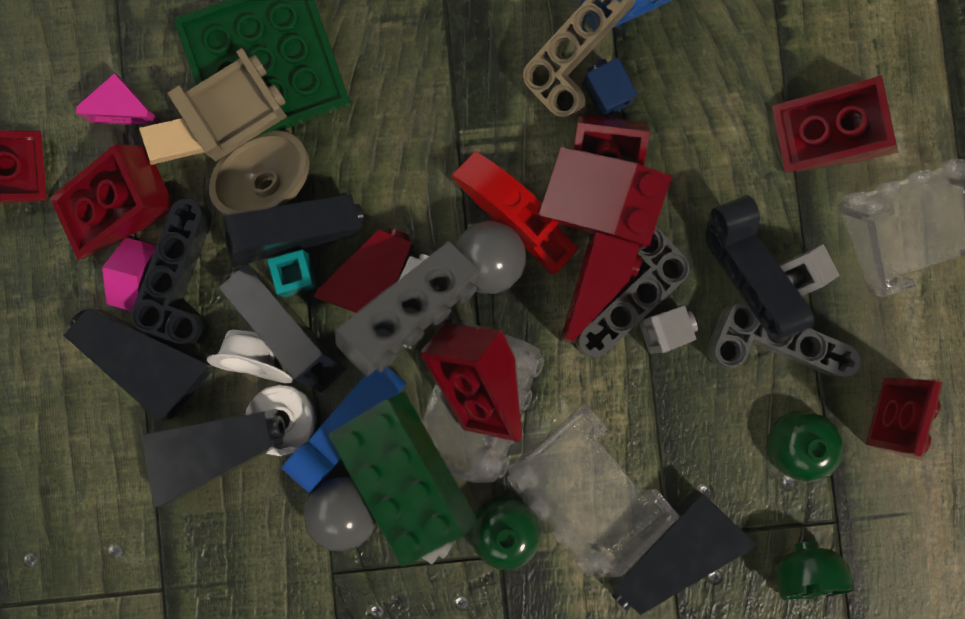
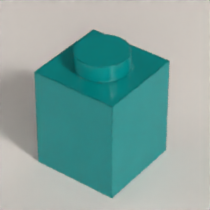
[267,250,319,297]

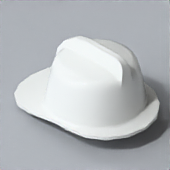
[207,330,292,383]

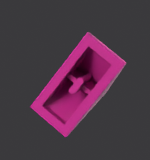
[76,73,160,126]
[102,238,157,311]

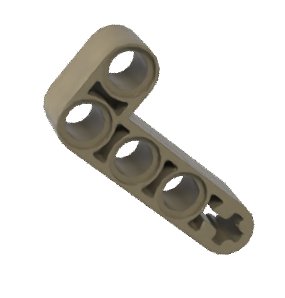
[523,0,636,117]

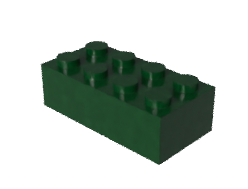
[328,391,478,568]

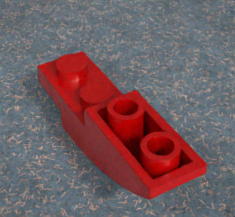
[451,151,578,275]

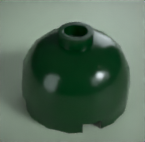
[767,411,844,482]
[471,496,541,570]
[777,541,855,600]

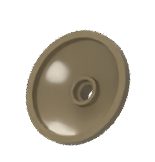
[209,130,310,216]

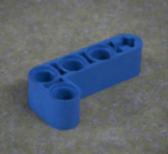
[281,367,407,493]

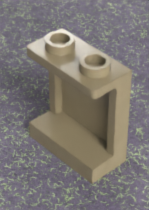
[167,48,287,161]

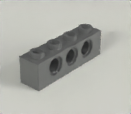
[336,241,480,377]

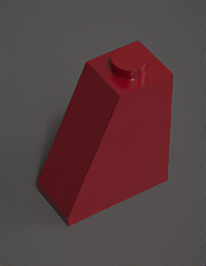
[314,228,414,313]

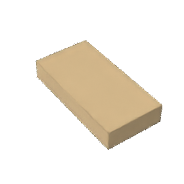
[139,118,204,165]

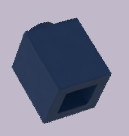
[583,57,638,117]

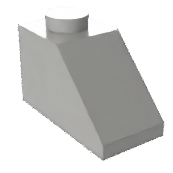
[779,244,840,296]
[639,306,698,354]

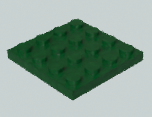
[173,0,352,139]

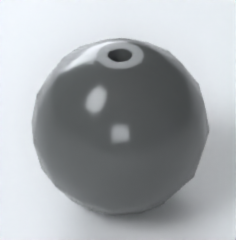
[455,221,526,294]
[304,475,377,552]

